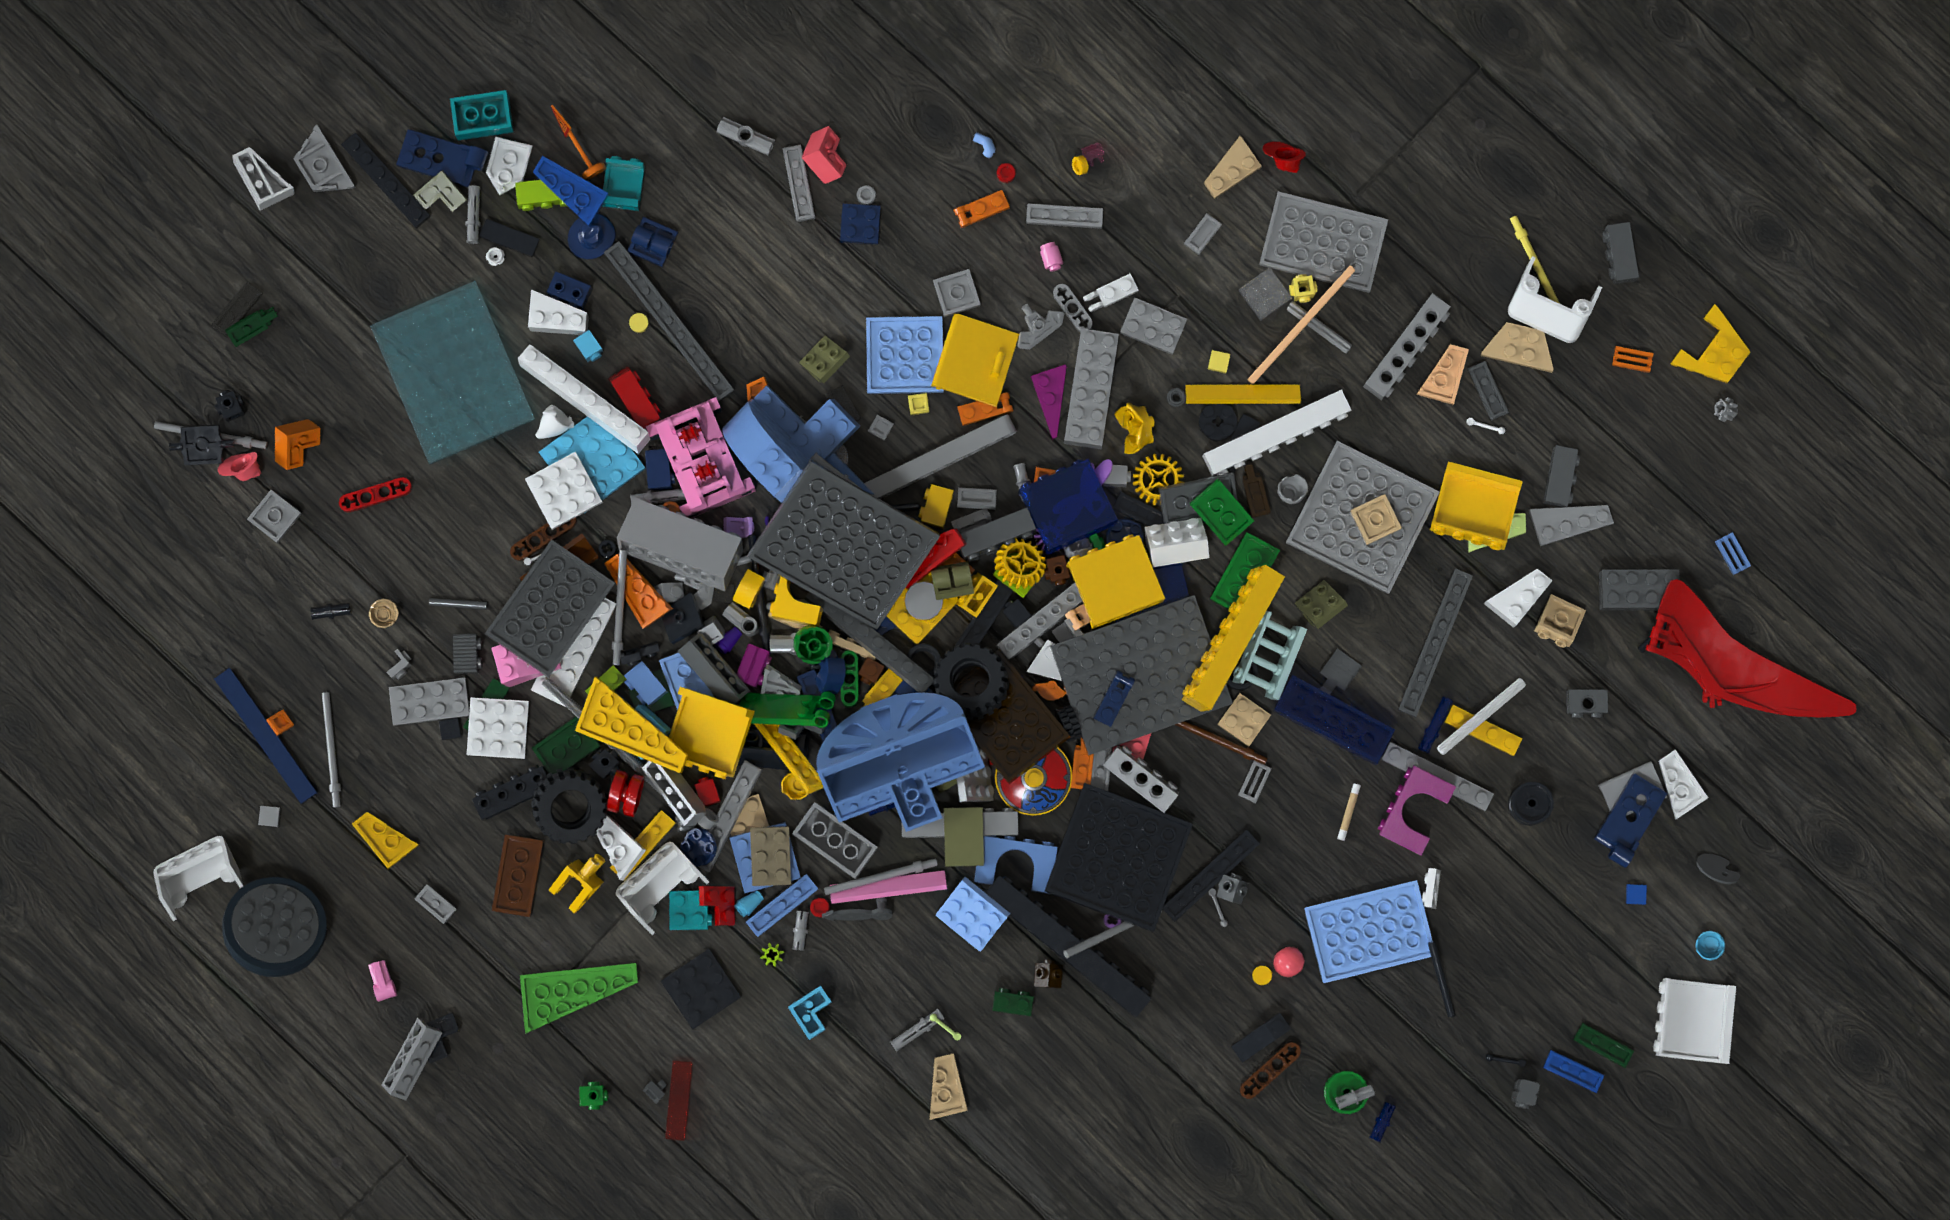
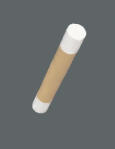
[1337,783,1361,841]

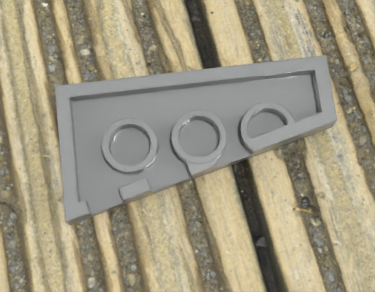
[1528,505,1614,546]

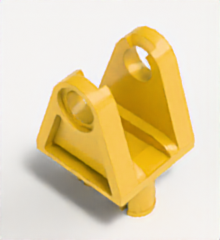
[548,854,605,914]

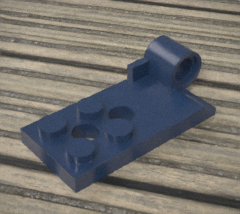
[396,129,488,188]
[1594,773,1667,868]

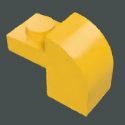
[733,569,765,609]

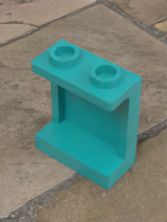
[602,156,645,211]

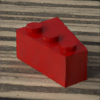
[608,367,661,429]

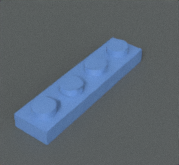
[746,874,819,937]

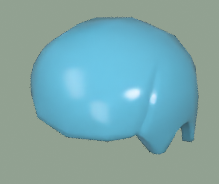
[1696,930,1725,961]

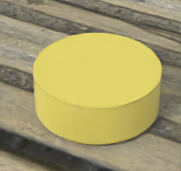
[629,313,649,333]

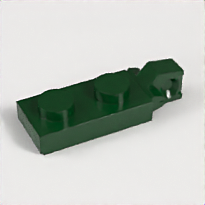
[225,307,278,347]

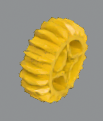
[1133,454,1184,506]
[994,538,1046,589]

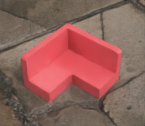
[802,126,847,184]

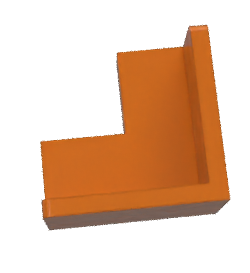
[275,419,320,470]

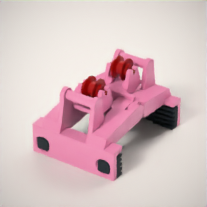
[646,397,756,519]

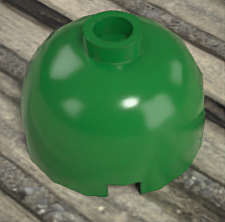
[793,625,832,664]

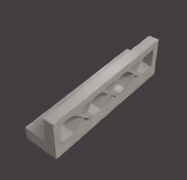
[382,1017,442,1100]

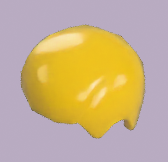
[781,772,808,800]

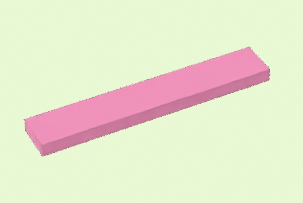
[830,870,947,904]

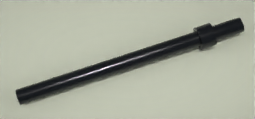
[748,535,771,650]

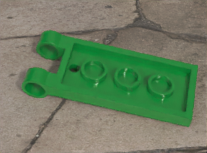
[739,692,836,728]

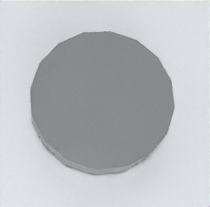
[905,582,943,620]

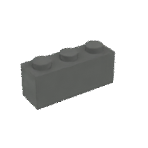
[1602,222,1639,285]
[1543,445,1580,507]

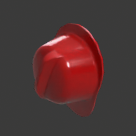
[1263,142,1306,173]

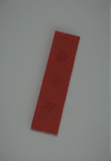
[665,1061,693,1141]

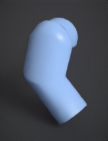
[973,132,996,158]

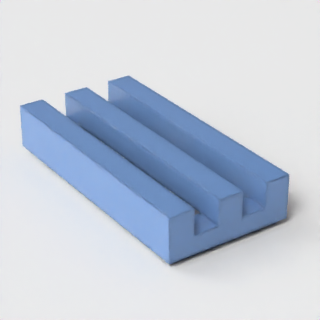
[1715,532,1751,575]

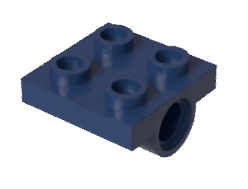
[628,217,678,268]

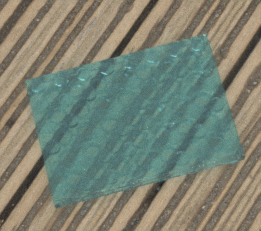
[370,281,535,465]

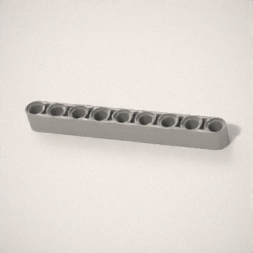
[864,415,1017,499]

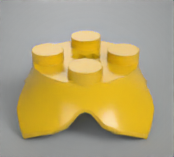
[1114,402,1154,454]

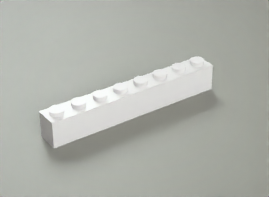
[518,344,650,454]
[1203,389,1351,476]

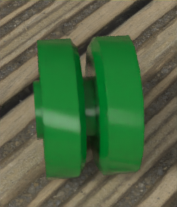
[1324,1071,1368,1114]

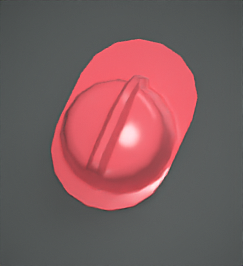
[218,452,261,481]

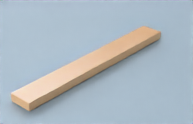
[1247,265,1355,384]

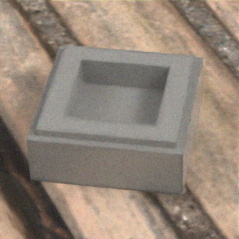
[868,414,894,441]
[258,806,281,827]

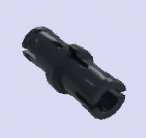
[310,603,351,620]

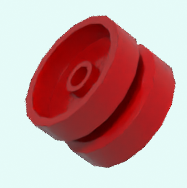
[607,770,644,817]

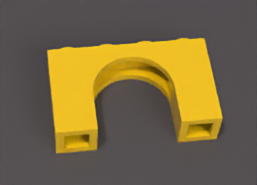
[770,574,823,626]

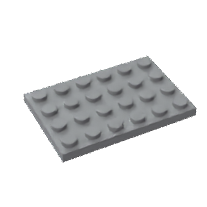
[1259,191,1388,293]

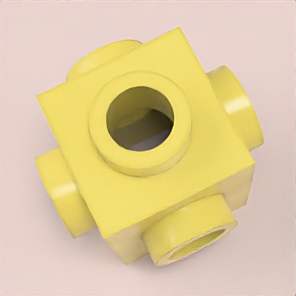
[1289,274,1317,303]

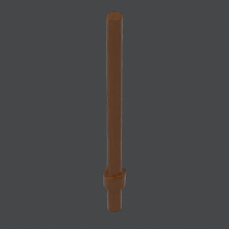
[1175,721,1268,765]

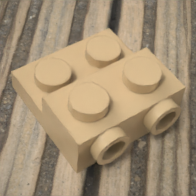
[1534,594,1586,647]

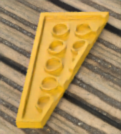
[575,677,688,773]

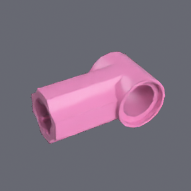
[368,960,397,1002]

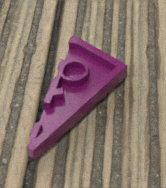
[1031,364,1066,440]

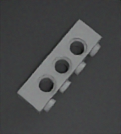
[1103,745,1179,813]

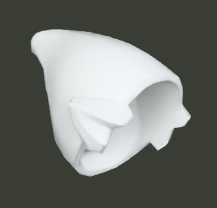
[535,405,574,439]

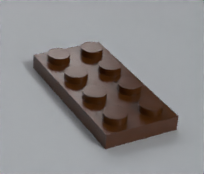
[492,835,544,917]

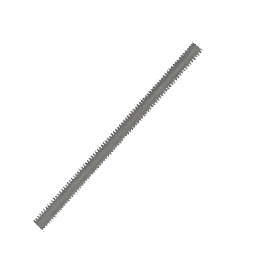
[542,677,663,797]

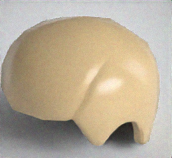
[369,599,399,628]

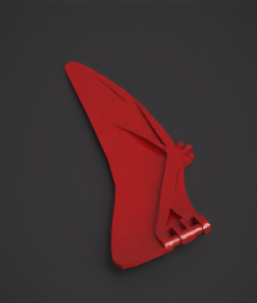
[1645,579,1856,717]

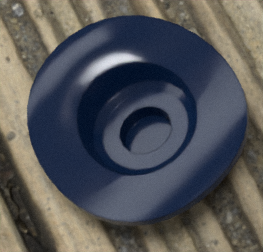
[568,214,615,259]

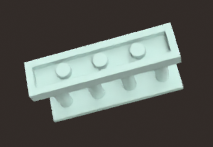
[1232,611,1307,700]

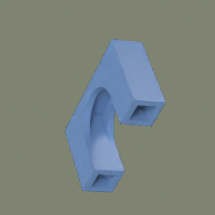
[974,835,1057,894]

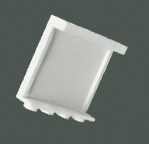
[1653,978,1736,1064]

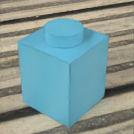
[573,330,603,362]

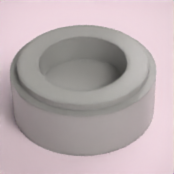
[857,185,876,205]

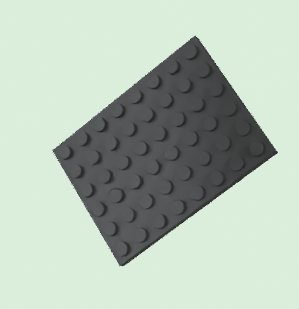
[748,460,940,630]
[1050,595,1233,755]

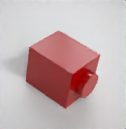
[695,777,721,807]

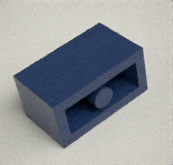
[645,449,675,491]

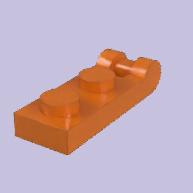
[953,190,1010,228]
[957,392,1014,426]

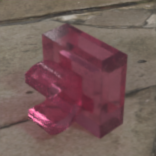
[1081,142,1104,166]

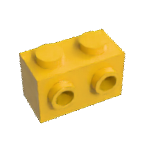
[956,572,998,618]

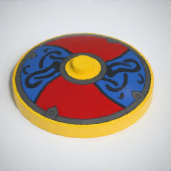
[995,747,1072,815]

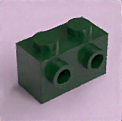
[992,988,1033,1016]

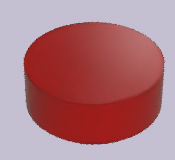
[997,163,1016,183]
[810,898,830,918]

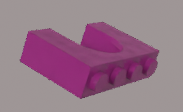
[1378,765,1456,855]

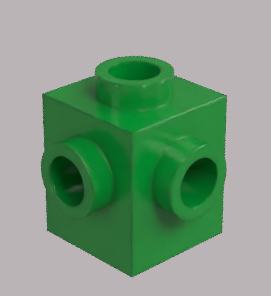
[579,1082,608,1110]

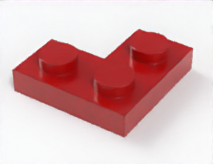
[699,886,735,926]

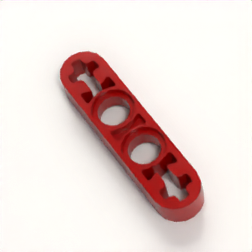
[339,477,412,513]

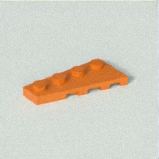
[604,553,673,629]

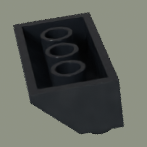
[738,724,810,770]

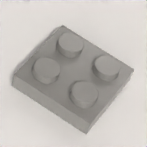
[933,269,981,317]
[247,490,302,543]

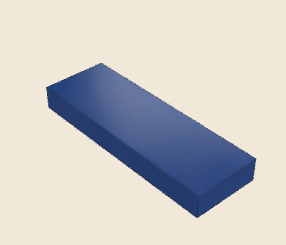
[1543,1050,1605,1093]

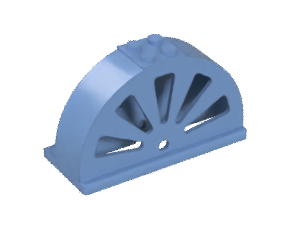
[722,385,874,503]
[817,693,985,832]

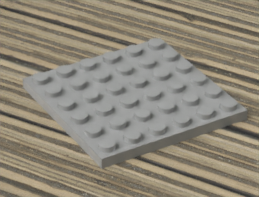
[1286,441,1440,594]

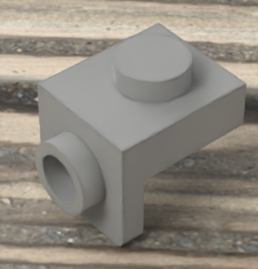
[654,582,684,603]
[387,649,412,680]

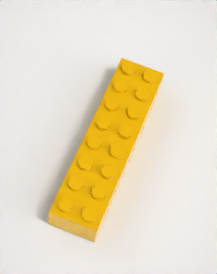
[1182,565,1285,712]

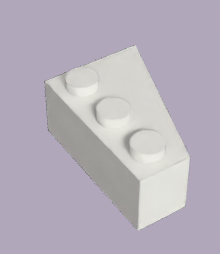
[233,147,294,211]
[528,290,589,335]
[1484,569,1552,628]

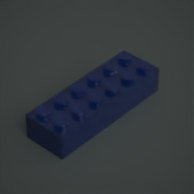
[1273,675,1395,765]

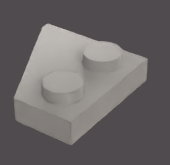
[761,664,802,695]

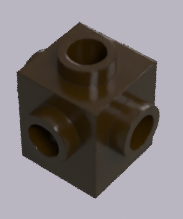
[1034,960,1063,988]

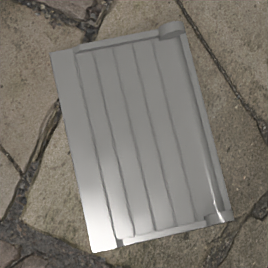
[1598,761,1667,816]

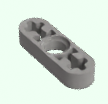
[1053,284,1092,332]

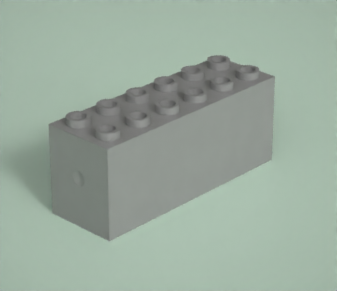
[617,498,743,591]

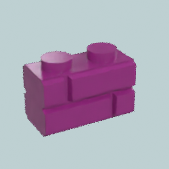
[736,644,772,689]

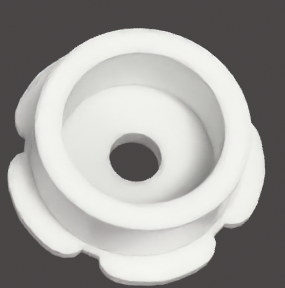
[486,247,505,266]

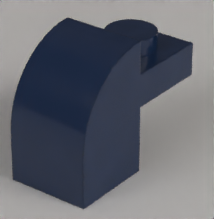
[815,650,846,694]

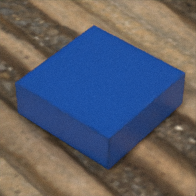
[1626,884,1647,905]

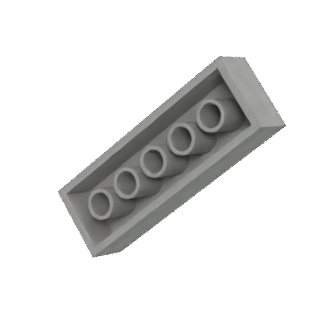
[1064,328,1119,449]

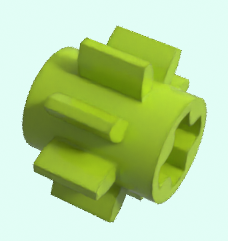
[760,943,784,967]

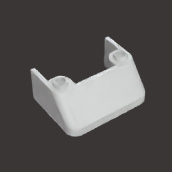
[1508,256,1602,343]
[153,836,243,921]
[616,842,709,935]

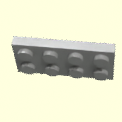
[389,678,470,726]

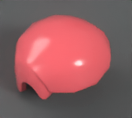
[1273,946,1305,977]

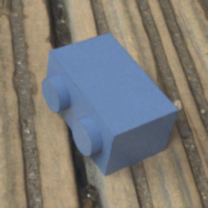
[624,661,667,706]

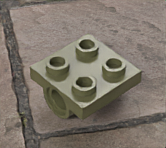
[799,336,850,383]
[931,561,974,600]
[1294,580,1348,629]

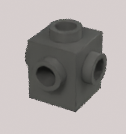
[1216,873,1248,905]

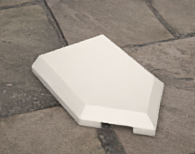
[486,137,533,195]

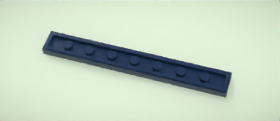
[214,668,317,804]

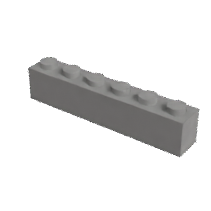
[902,808,1018,838]

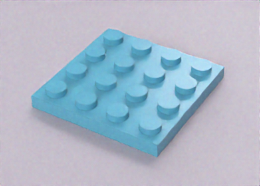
[539,416,646,514]

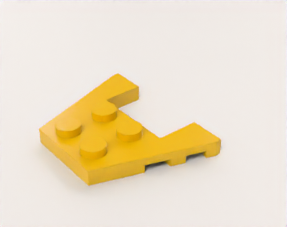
[1670,304,1750,383]

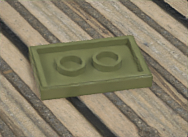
[944,807,984,867]

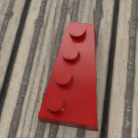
[906,528,967,589]

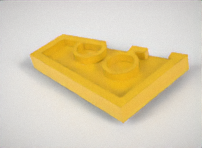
[352,812,419,869]

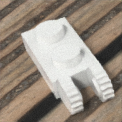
[1083,274,1138,312]

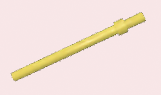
[1510,216,1560,304]

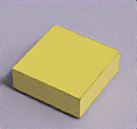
[1208,350,1230,373]
[908,393,929,415]

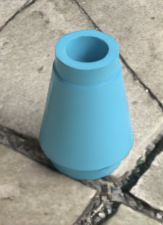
[734,890,764,917]

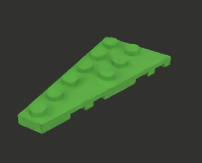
[520,963,638,1034]

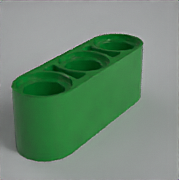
[841,651,859,708]

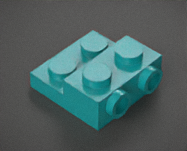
[669,891,712,930]

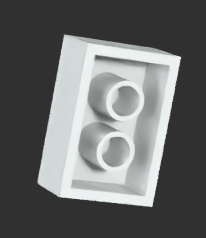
[1144,518,1209,567]

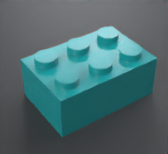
[450,90,514,140]

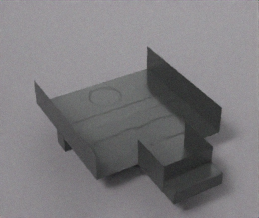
[1320,648,1362,696]

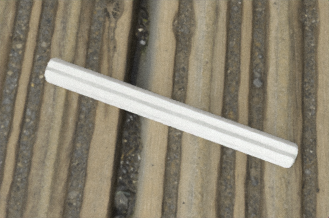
[1437,678,1526,755]

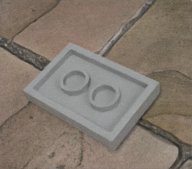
[1120,298,1187,355]

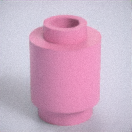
[1040,242,1063,272]

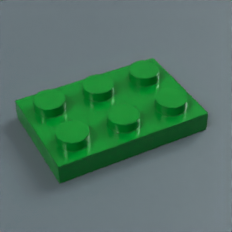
[1189,479,1254,546]

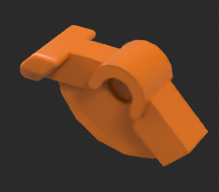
[1031,681,1066,701]

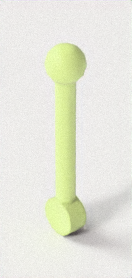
[930,1014,961,1040]

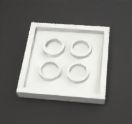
[525,452,603,530]
[467,697,529,759]

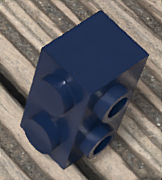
[547,272,592,310]

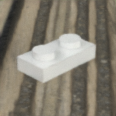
[1422,868,1441,909]

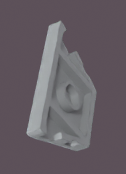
[294,125,355,192]

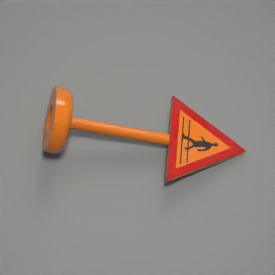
[551,105,606,181]

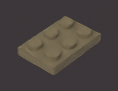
[750,826,791,886]

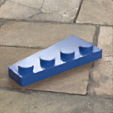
[533,156,609,227]

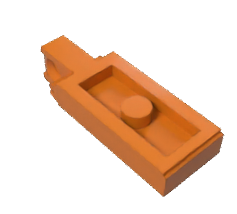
[1071,737,1094,789]

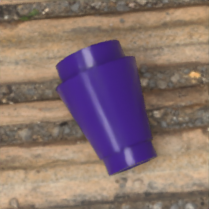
[714,627,742,655]

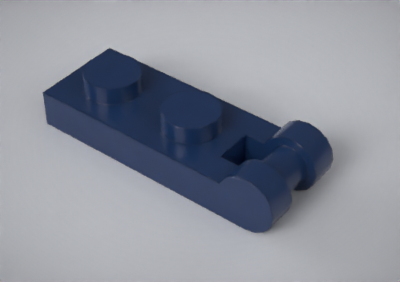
[1093,670,1135,727]

